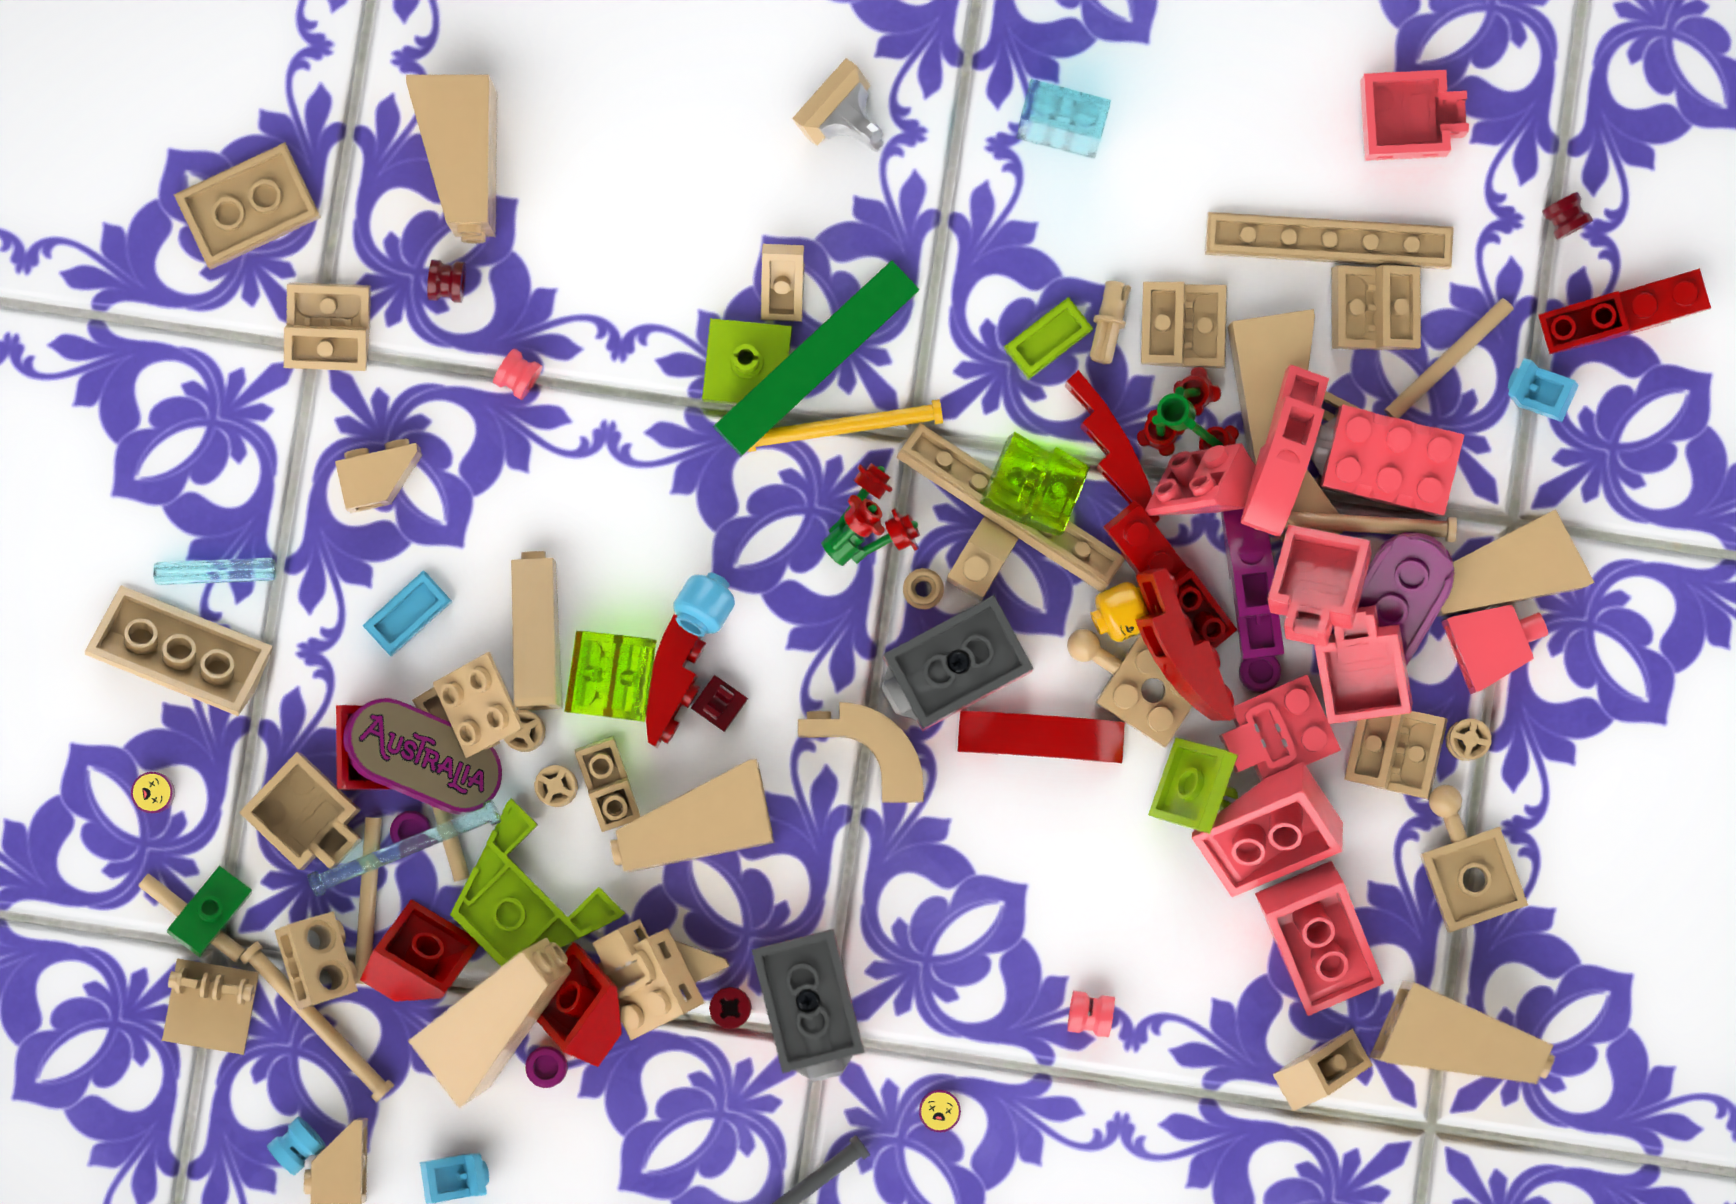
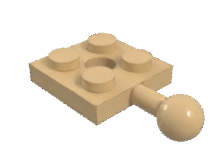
[1067,629,1192,748]
[1420,785,1528,933]

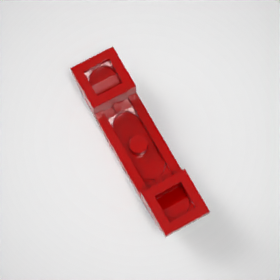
[957,711,1125,764]

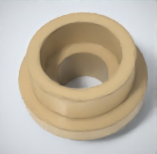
[903,568,944,610]

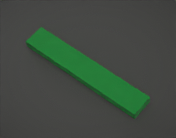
[713,260,920,457]

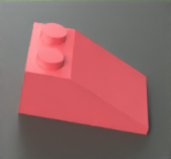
[1191,762,1343,897]
[1255,861,1384,1016]

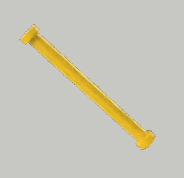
[748,399,943,452]

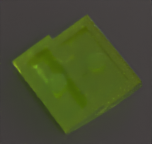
[980,432,1090,536]
[564,631,657,722]

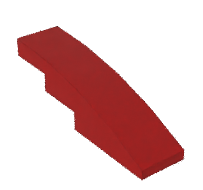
[1064,370,1160,525]

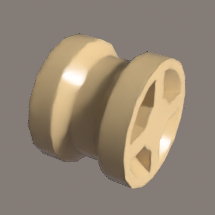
[504,710,546,752]
[1446,719,1491,761]
[534,765,578,807]

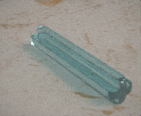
[153,558,277,585]

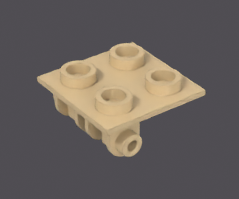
[433,652,524,758]
[162,958,259,1055]

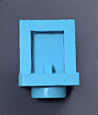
[1508,358,1579,422]
[420,1153,489,1204]

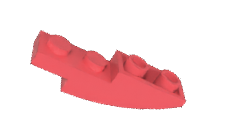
[1240,365,1329,537]

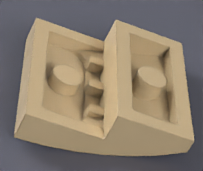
[1332,265,1421,350]
[284,282,371,371]
[1141,282,1227,368]
[1344,711,1448,800]

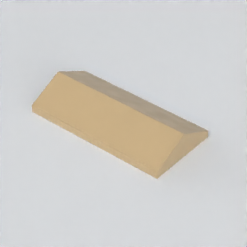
[85,585,273,716]

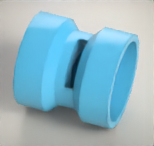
[267,1116,326,1176]

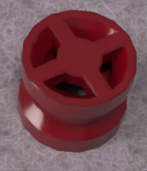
[1542,192,1594,240]
[427,259,466,303]
[709,987,752,1029]

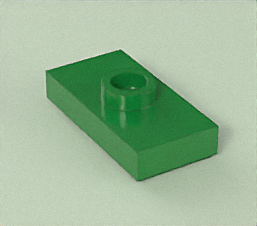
[167,865,252,957]

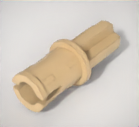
[1090,281,1131,364]

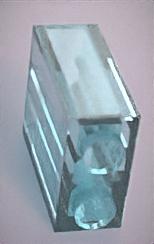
[1017,79,1111,159]

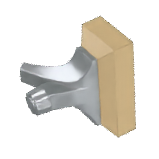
[792,58,884,152]

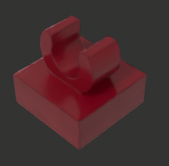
[691,674,748,732]

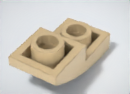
[574,736,641,832]

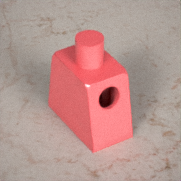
[1441,605,1548,694]

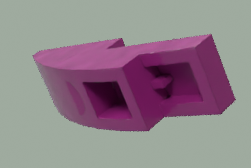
[1221,508,1284,660]

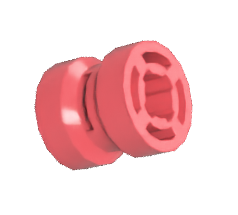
[1067,990,1115,1038]

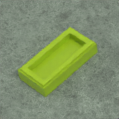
[1003,297,1094,381]

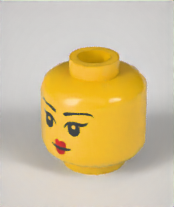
[1090,581,1149,642]

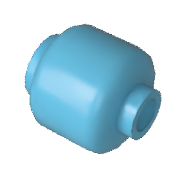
[673,572,735,637]

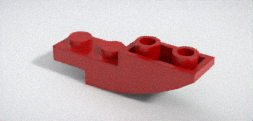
[1538,268,1711,354]
[1103,501,1238,649]
[1135,567,1236,721]
[646,614,706,748]

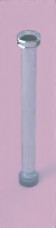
[308,799,501,897]

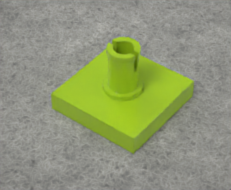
[702,318,792,405]
[1148,737,1238,834]

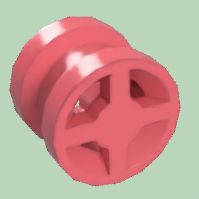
[493,348,543,400]

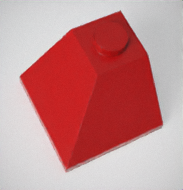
[360,899,480,1002]
[537,942,622,1067]

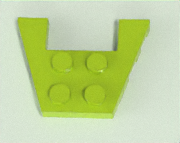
[450,798,626,967]

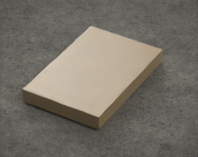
[174,142,321,270]

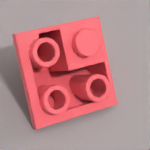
[1145,443,1256,516]

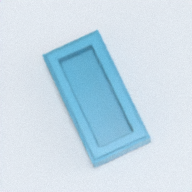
[362,570,453,657]

